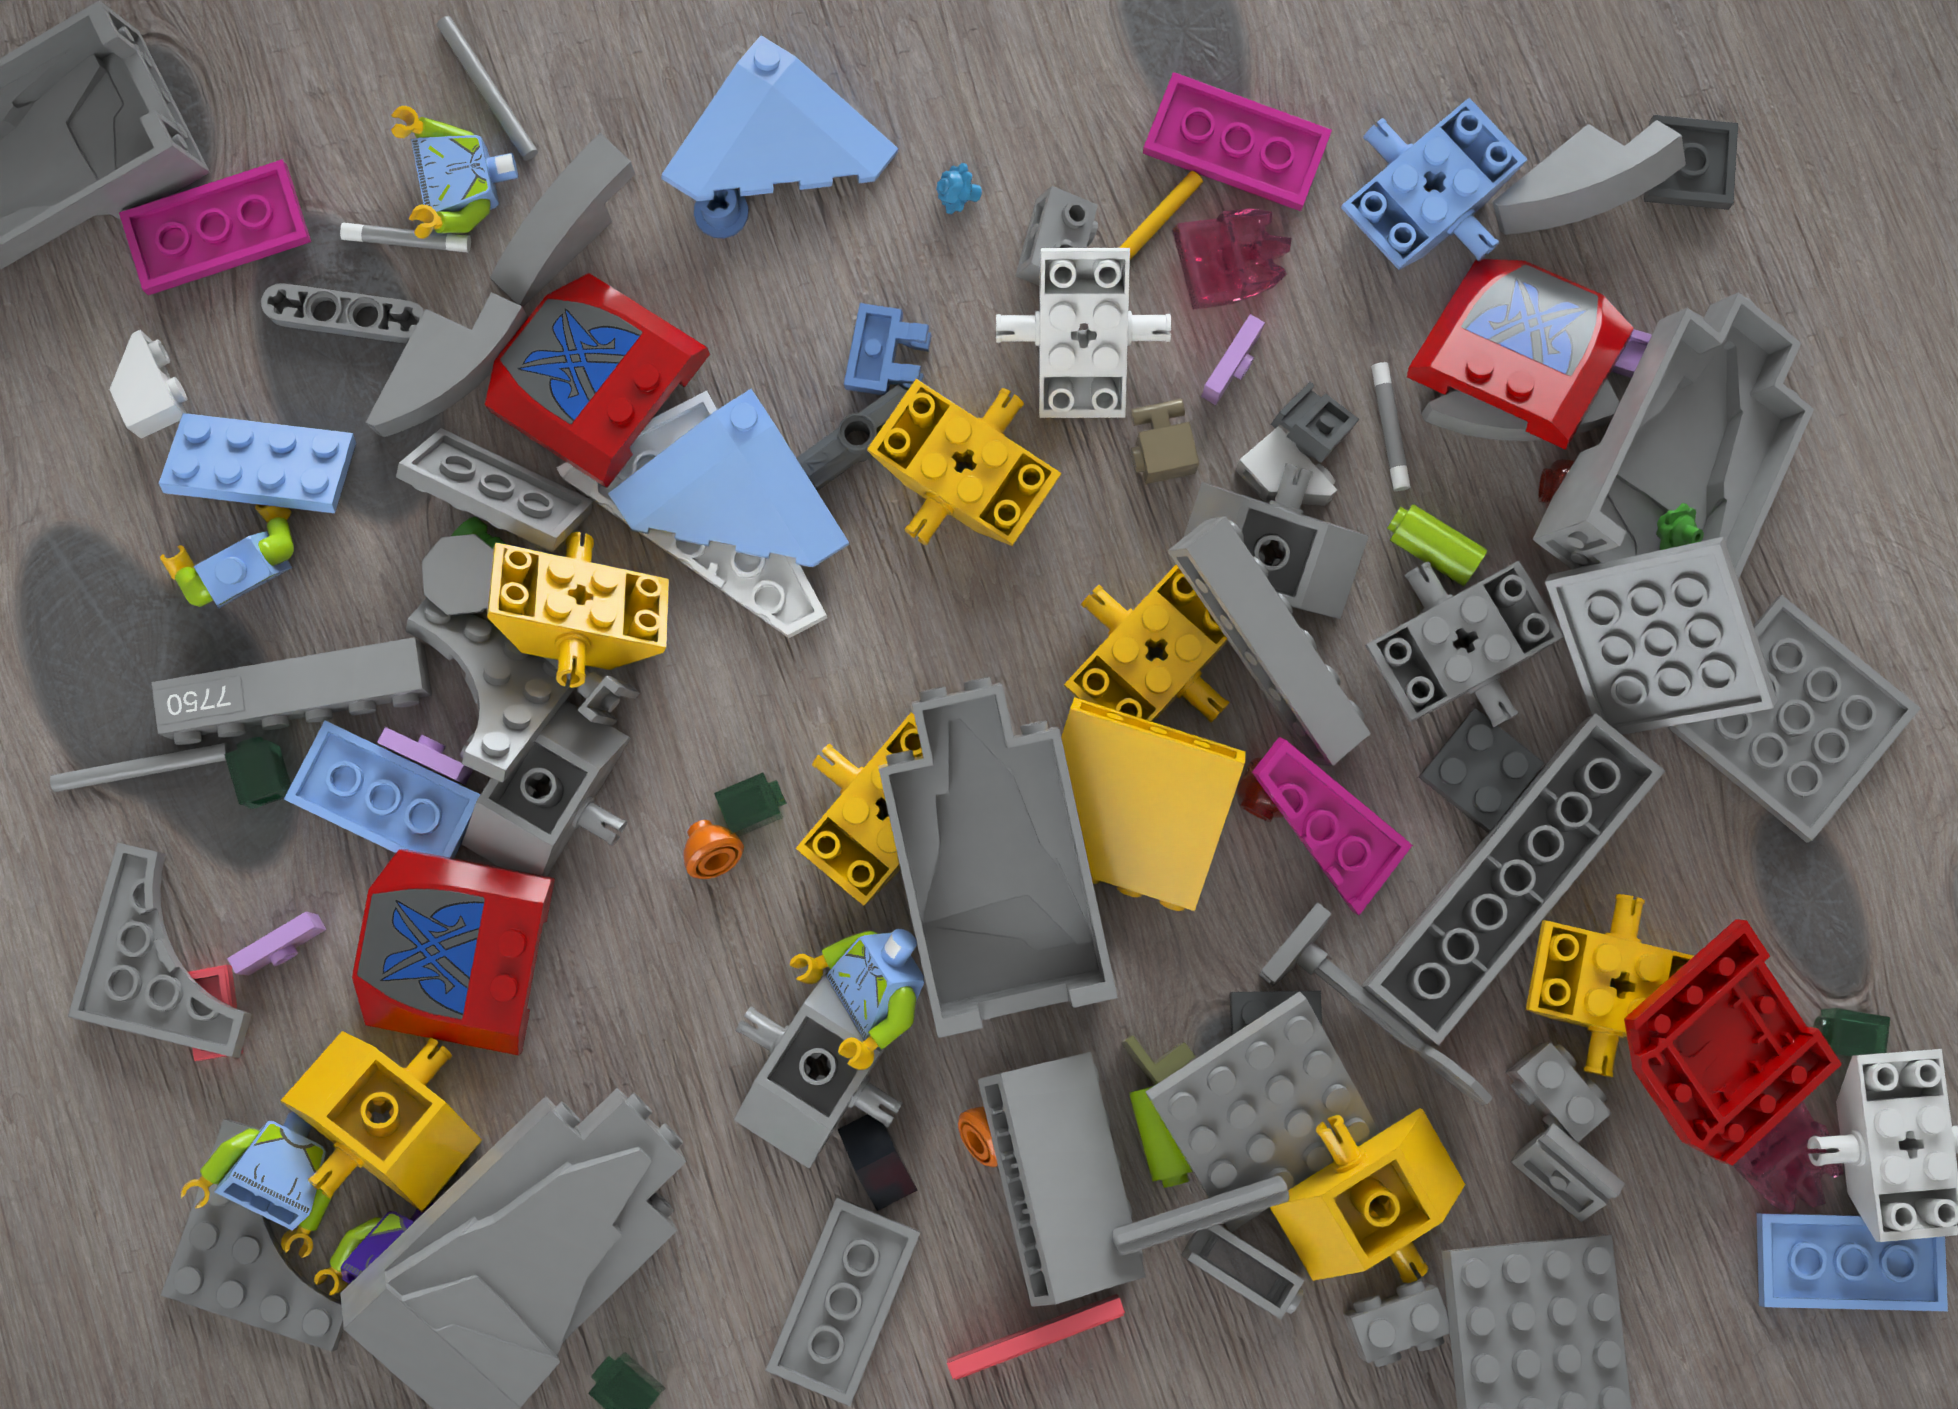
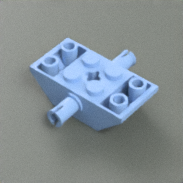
[1341,98,1527,270]

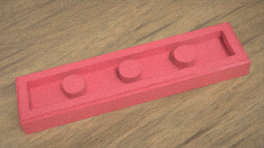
[947,1294,1125,1380]

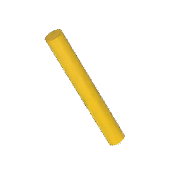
[1119,171,1203,260]

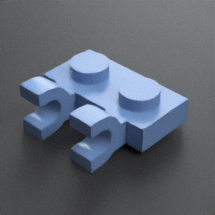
[844,303,932,395]

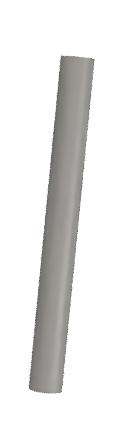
[436,16,538,161]
[50,743,230,792]

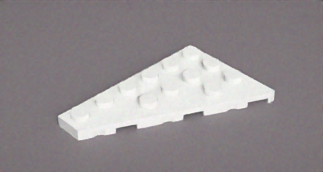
[556,391,827,638]

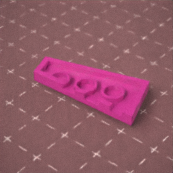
[1252,737,1413,915]

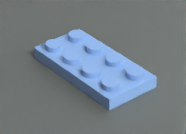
[159,413,356,513]
[284,720,481,858]
[1756,1213,1948,1311]

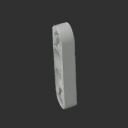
[261,283,424,344]

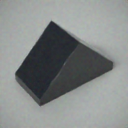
[837,1114,918,1211]

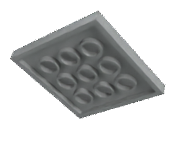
[1545,537,1777,735]
[1668,595,1921,843]
[1146,992,1380,1232]
[1442,1234,1631,1409]

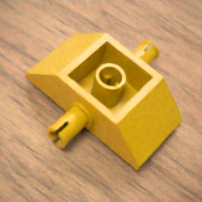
[867,379,1062,546]
[487,532,669,688]
[1064,564,1230,723]
[795,712,923,906]
[1525,894,1694,1077]
[281,1031,482,1213]
[1270,1108,1466,1283]

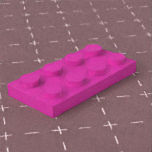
[1143,72,1332,211]
[119,159,311,296]

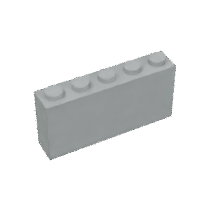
[978,1052,1146,1307]

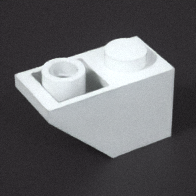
[109,330,187,439]
[1236,426,1337,506]

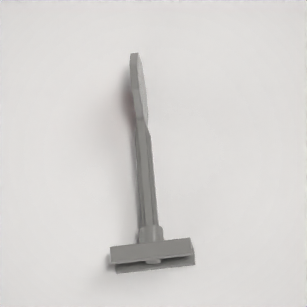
[422,534,640,726]
[1259,902,1493,1106]

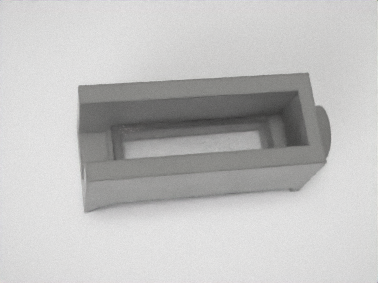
[1181,1225,1305,1320]

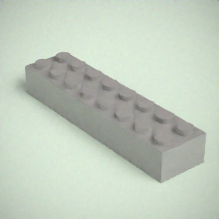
[1361,713,1665,1046]

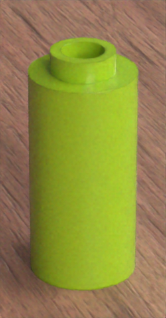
[1387,504,1487,587]
[1129,1085,1193,1188]

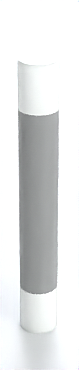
[340,223,471,253]
[1371,362,1411,491]

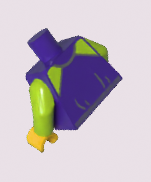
[314,1202,434,1296]

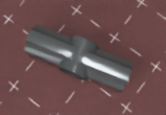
[796,384,907,491]

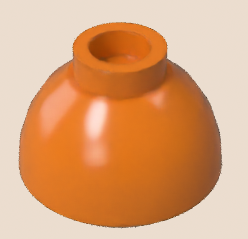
[683,820,744,879]
[958,1107,998,1168]

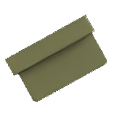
[1121,1035,1196,1086]

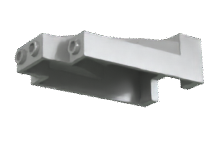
[0,0,210,270]
[1532,292,1814,579]
[878,677,1118,1038]
[340,1088,686,1409]

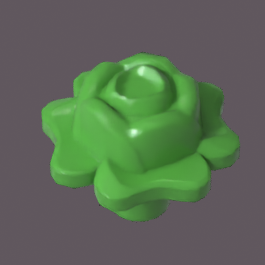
[1656,503,1704,550]

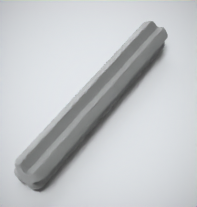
[1112,1176,1289,1255]

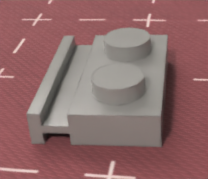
[1511,1123,1625,1222]

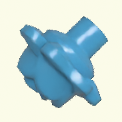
[936,163,982,214]

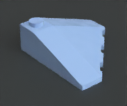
[661,35,898,201]
[608,389,849,568]

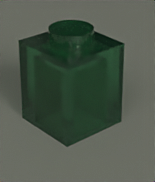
[224,737,291,809]
[714,772,787,837]
[1813,1008,1890,1060]
[588,1352,666,1409]

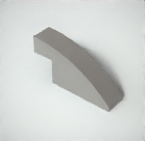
[1493,120,1686,235]
[490,133,635,307]
[366,292,528,437]
[1421,380,1620,441]

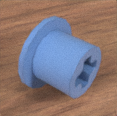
[694,189,749,239]

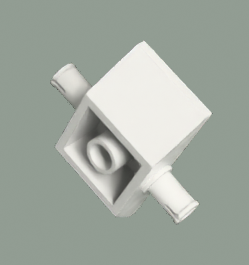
[996,248,1171,418]
[1807,1049,1958,1242]

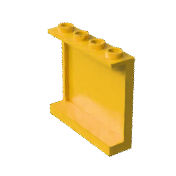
[1061,697,1246,911]

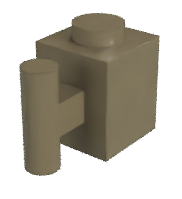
[1130,398,1199,484]

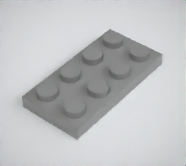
[396,428,594,552]
[765,1197,921,1406]

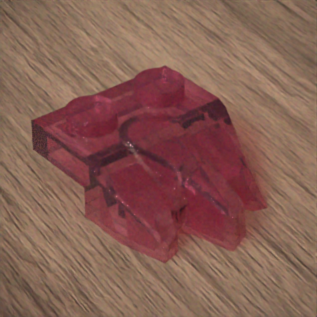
[1172,208,1292,310]
[1734,1101,1844,1214]

